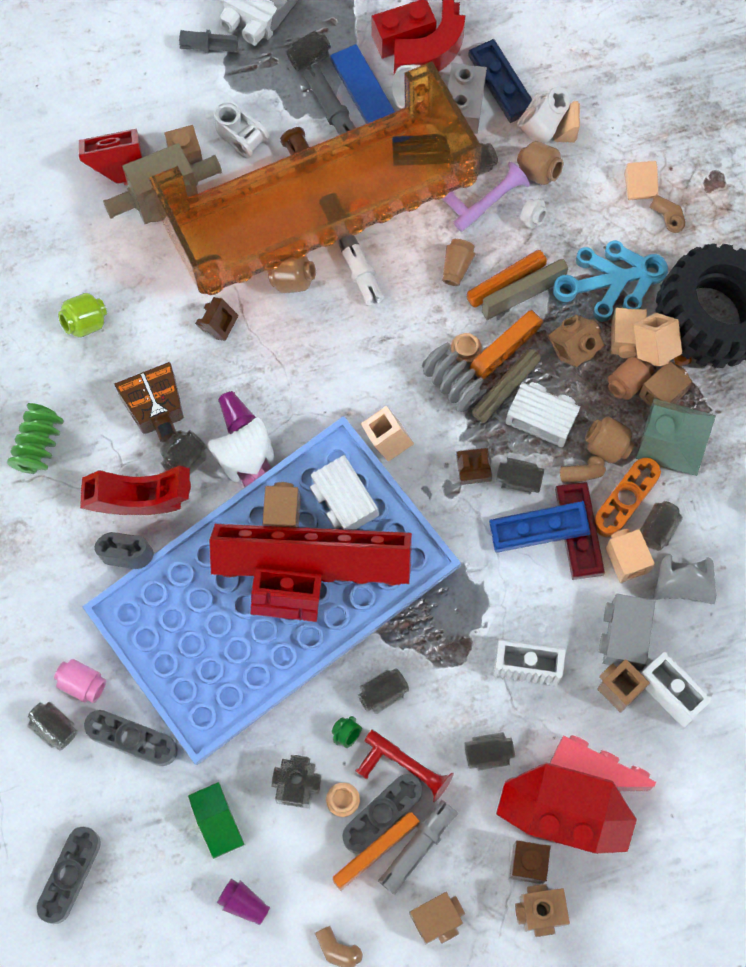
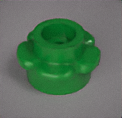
[332,716,362,748]

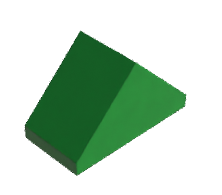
[188,782,245,859]

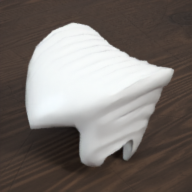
[208,417,275,482]

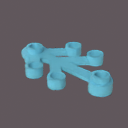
[553,240,668,322]

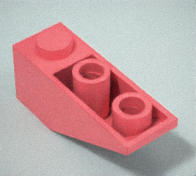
[550,735,656,791]

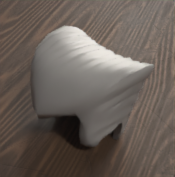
[653,554,717,604]

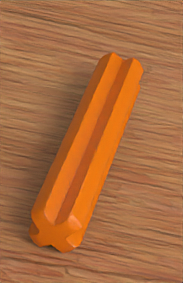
[466,250,547,307]

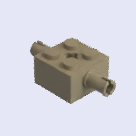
[103,143,222,224]

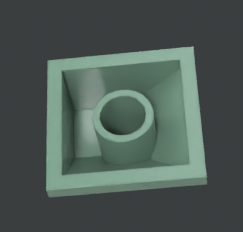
[636,398,716,476]

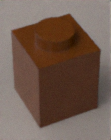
[509,840,551,884]

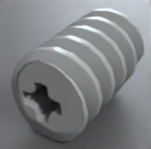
[422,342,487,412]

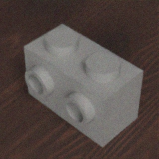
[438,63,487,134]

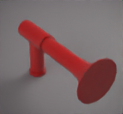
[355,729,454,802]

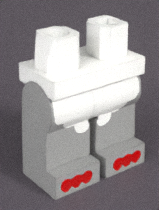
[219,0,298,46]

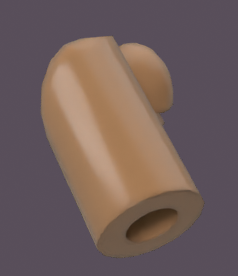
[650,194,685,233]
[315,926,363,967]

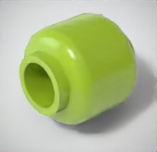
[58,293,107,338]

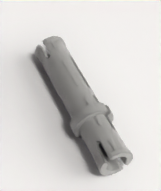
[378,800,458,895]

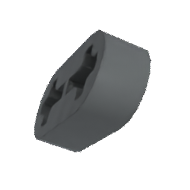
[94,532,154,569]

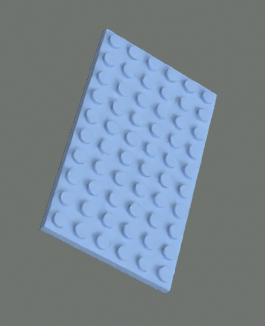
[82,416,461,765]

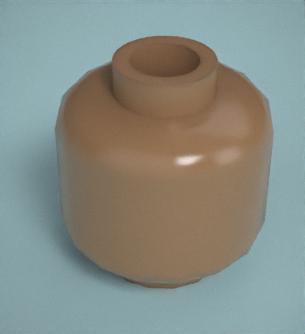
[517,141,564,185]
[268,252,316,293]
[585,417,634,464]

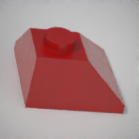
[79,128,143,186]

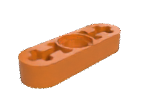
[469,310,544,379]
[594,458,661,538]

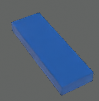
[330,44,395,129]
[489,501,590,553]

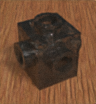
[271,755,322,809]

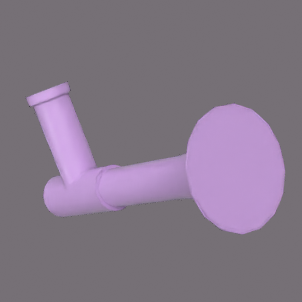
[442,162,530,232]

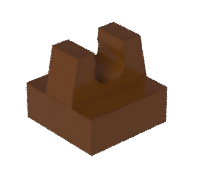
[195,297,239,341]
[456,448,492,485]

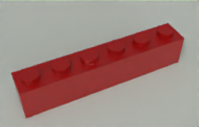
[209,524,412,585]

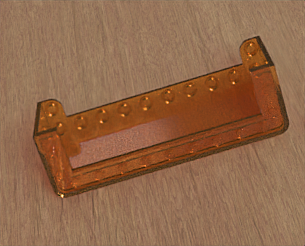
[149,61,482,295]

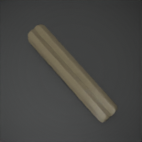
[472,348,541,423]

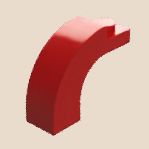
[394,0,466,75]
[80,465,191,515]

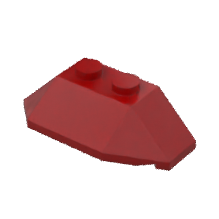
[496,762,637,854]

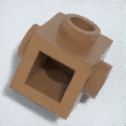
[548,314,605,367]
[515,884,570,937]

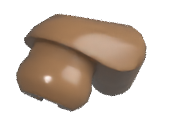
[560,456,606,482]

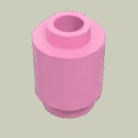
[54,659,106,703]

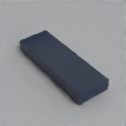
[468,39,532,123]

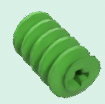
[7,403,64,474]

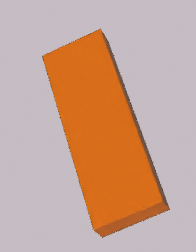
[332,812,420,891]

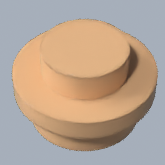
[451,333,482,364]
[326,783,360,817]

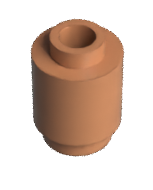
[608,355,654,400]

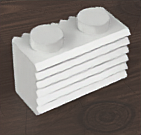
[506,382,580,447]
[310,455,379,530]
[493,638,566,687]
[641,652,712,728]

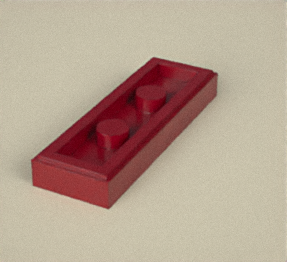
[555,482,605,580]

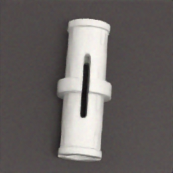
[342,244,384,306]

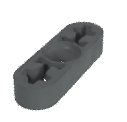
[84,710,177,766]
[342,774,423,853]
[37,827,101,924]

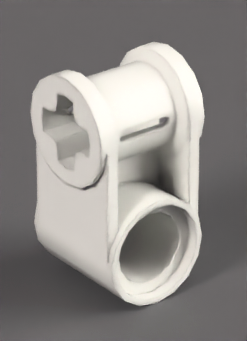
[517,87,570,144]
[214,101,270,158]

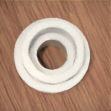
[521,198,547,229]

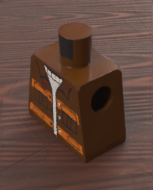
[114,362,184,442]

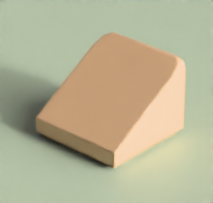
[553,101,580,143]
[624,161,658,200]

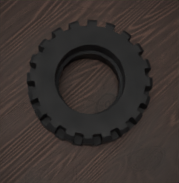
[655,243,746,368]

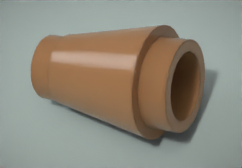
[442,238,476,286]

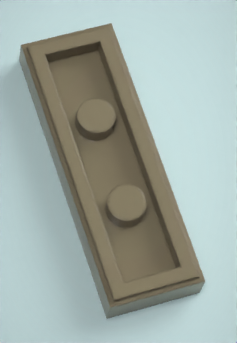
[482,259,569,320]

